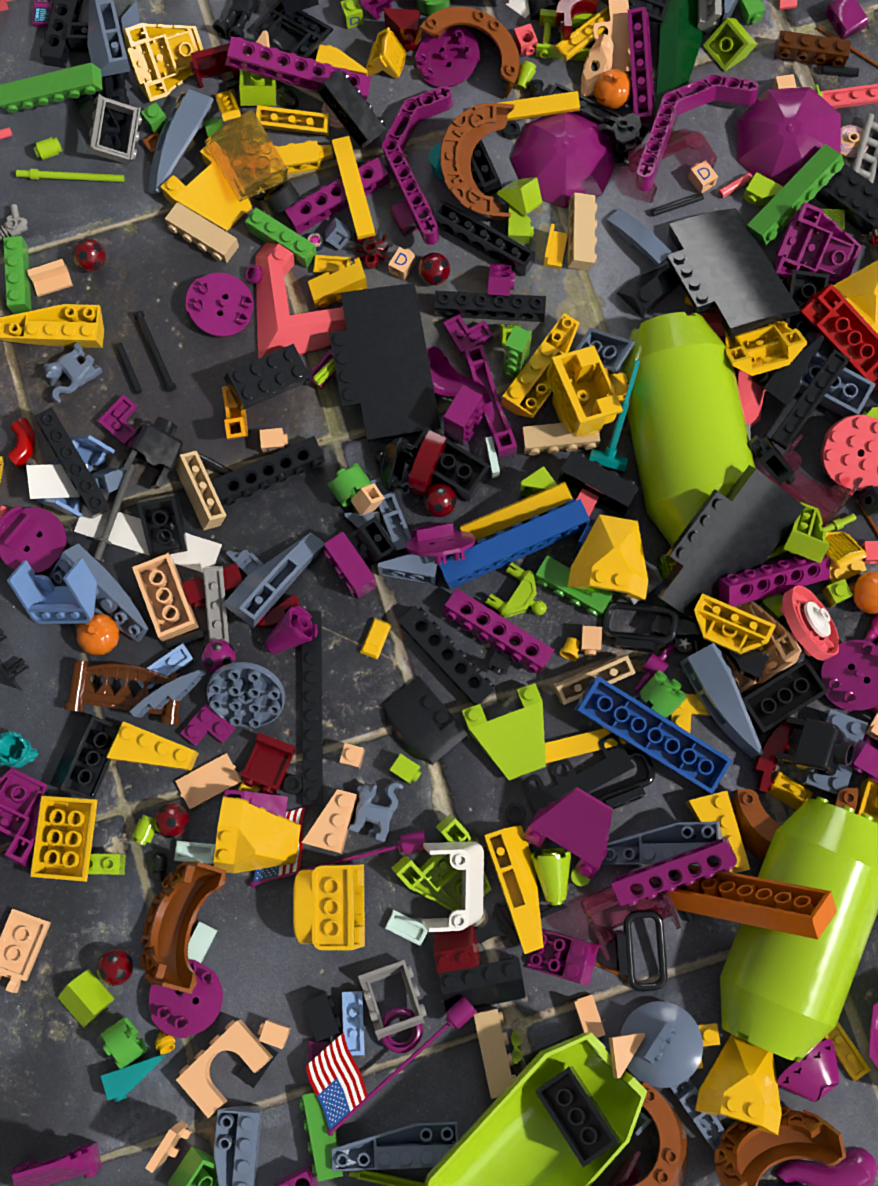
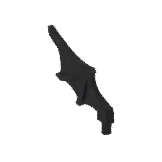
[475,903,567,945]

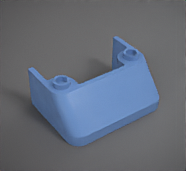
[36,435,115,517]
[7,558,97,624]

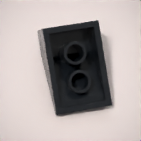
[137,492,188,558]

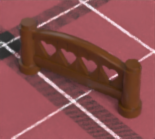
[64,660,183,725]

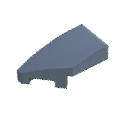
[226,550,264,576]

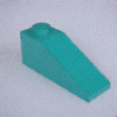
[101,1054,165,1102]

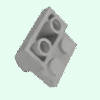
[698,0,723,34]

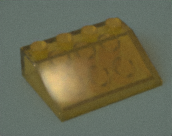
[205,109,288,202]

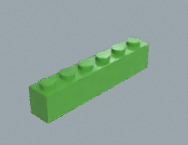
[0,62,103,113]
[747,144,844,245]

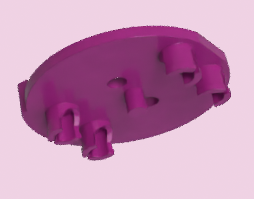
[415,26,481,88]
[185,273,254,337]
[0,506,67,574]
[406,522,475,565]
[821,640,878,712]
[149,960,223,1038]

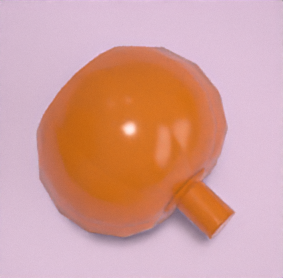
[594,69,633,110]
[849,571,878,614]
[76,613,119,655]

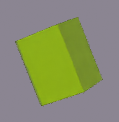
[497,177,542,216]
[519,466,557,497]
[58,969,115,1028]

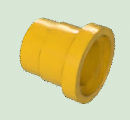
[559,637,581,661]

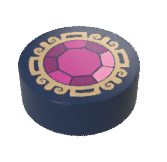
[306,232,325,251]

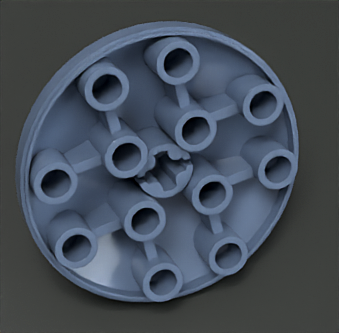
[206,662,285,728]
[620,1001,703,1088]

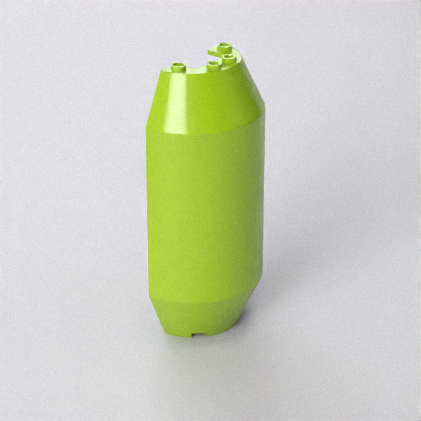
[620,312,756,547]
[720,796,878,1062]
[424,1031,647,1186]

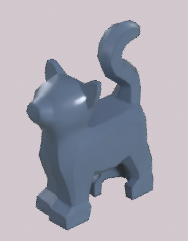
[43,342,103,403]
[348,781,403,842]

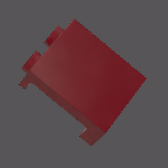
[189,43,240,88]
[239,733,296,794]

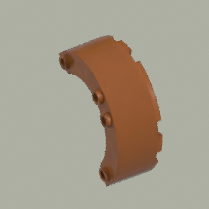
[414,6,520,99]
[440,103,514,222]
[731,788,858,862]
[140,861,227,994]
[632,1081,689,1186]
[714,1106,846,1186]

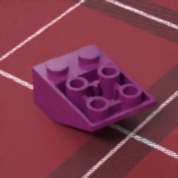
[224,789,288,818]
[526,929,599,986]

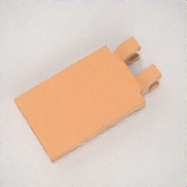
[0,909,51,993]
[145,1120,192,1173]

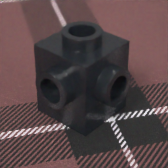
[858,485,878,516]

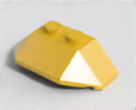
[694,593,776,655]

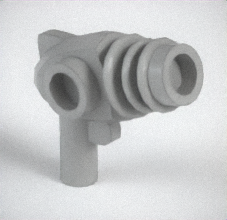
[0,204,28,242]

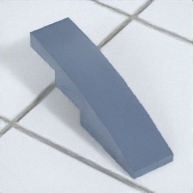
[606,208,673,267]
[371,477,412,551]
[129,670,207,718]
[670,1079,725,1152]

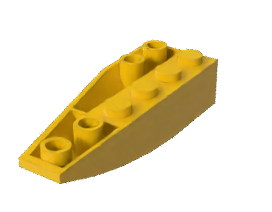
[0,304,104,348]
[501,313,580,418]
[484,825,544,954]

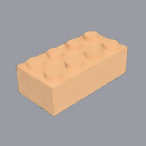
[132,553,199,641]

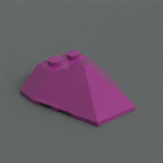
[774,202,862,282]

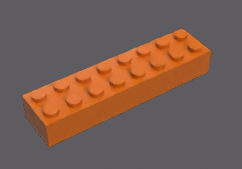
[666,865,837,940]

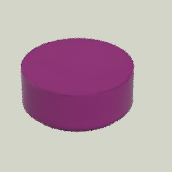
[245,264,262,284]

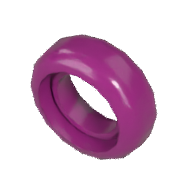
[380,1007,423,1054]

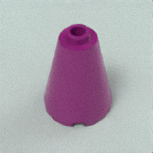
[265,606,318,654]

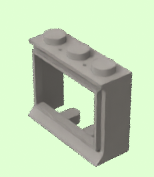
[86,94,142,165]
[358,960,427,1041]

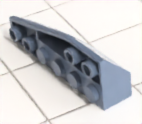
[87,0,130,77]
[148,89,214,194]
[223,532,324,628]
[50,543,148,642]
[680,643,764,758]
[601,821,723,865]
[214,1105,263,1186]
[332,1121,458,1171]

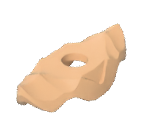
[581,34,614,97]

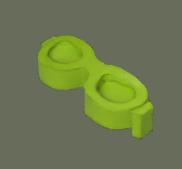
[511,1032,523,1064]

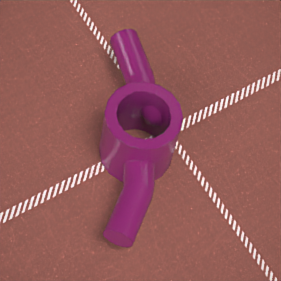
[634,642,675,692]

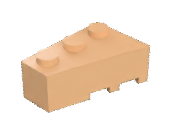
[302,789,358,854]

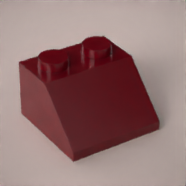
[384,8,420,51]
[434,924,482,974]

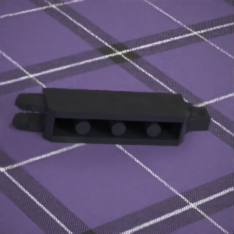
[72,91,122,151]

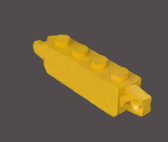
[233,141,333,179]

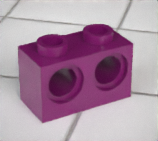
[488,264,515,296]

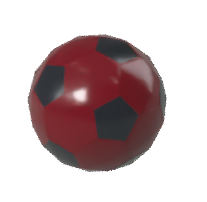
[72,239,106,272]
[418,252,451,286]
[423,484,457,518]
[154,803,190,839]
[96,949,133,986]

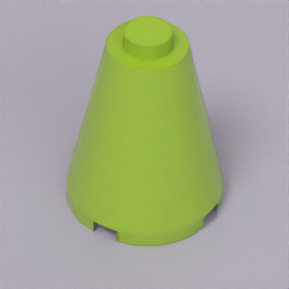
[531,848,571,905]

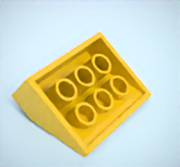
[30,796,98,882]

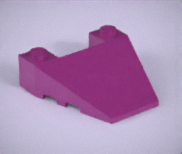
[0,768,47,869]
[523,787,613,879]
[10,1142,102,1186]

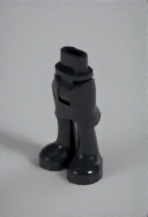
[212,0,257,40]
[102,72,129,124]

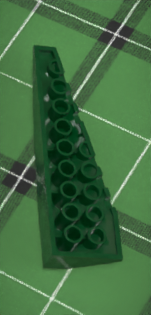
[655,0,705,136]

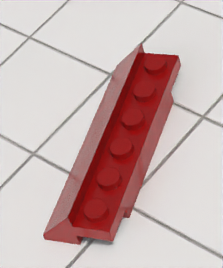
[800,284,878,390]

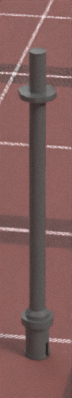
[93,420,153,561]

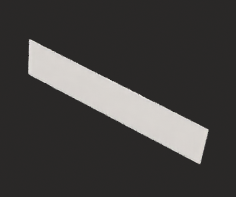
[74,505,222,572]

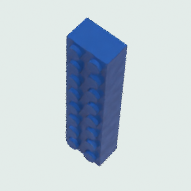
[439,499,590,590]
[574,676,733,794]

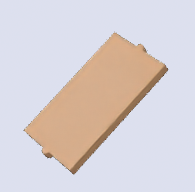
[175,753,242,810]

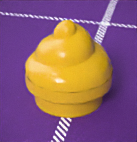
[155,1031,175,1054]

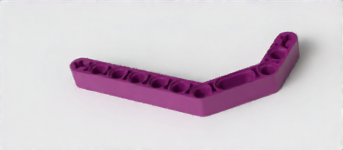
[636,75,759,191]
[382,86,453,245]

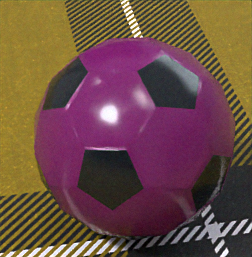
[201,639,236,673]

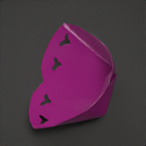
[776,1039,840,1102]

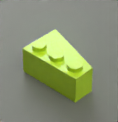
[784,502,830,563]

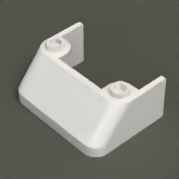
[422,841,484,932]

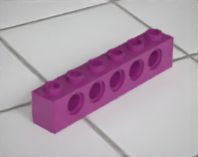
[627,7,655,124]
[285,157,389,234]
[719,555,830,606]
[443,588,555,675]
[611,837,737,907]

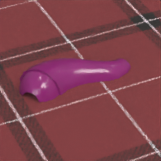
[427,346,492,405]
[775,1147,878,1186]

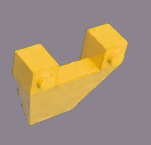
[160,140,252,232]

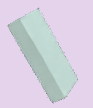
[485,436,500,478]
[174,841,216,865]
[385,910,428,946]
[188,921,218,963]

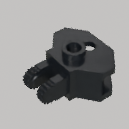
[598,113,642,154]

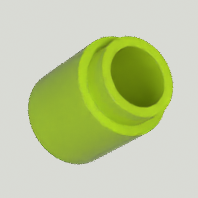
[34,137,62,160]
[132,815,156,845]

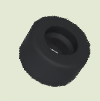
[264,181,299,214]

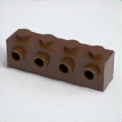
[774,30,851,66]

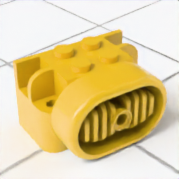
[547,346,623,437]
[293,864,365,950]

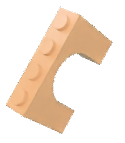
[176,1020,273,1118]

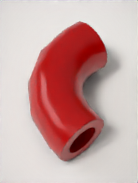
[7,418,36,469]

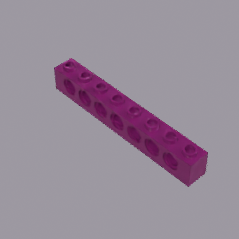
[225,36,371,102]

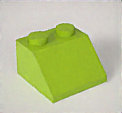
[703,18,758,71]
[239,69,276,107]

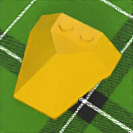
[124,23,203,102]
[833,260,878,334]
[725,321,807,376]
[568,514,648,600]
[213,796,301,874]
[695,1034,782,1135]

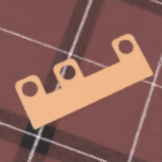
[593,0,631,71]

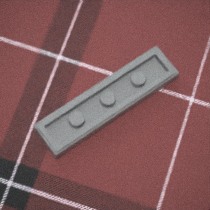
[203,566,229,642]

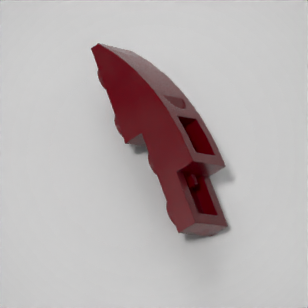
[752,718,793,794]

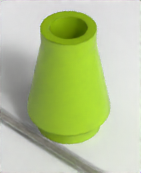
[516,61,536,90]

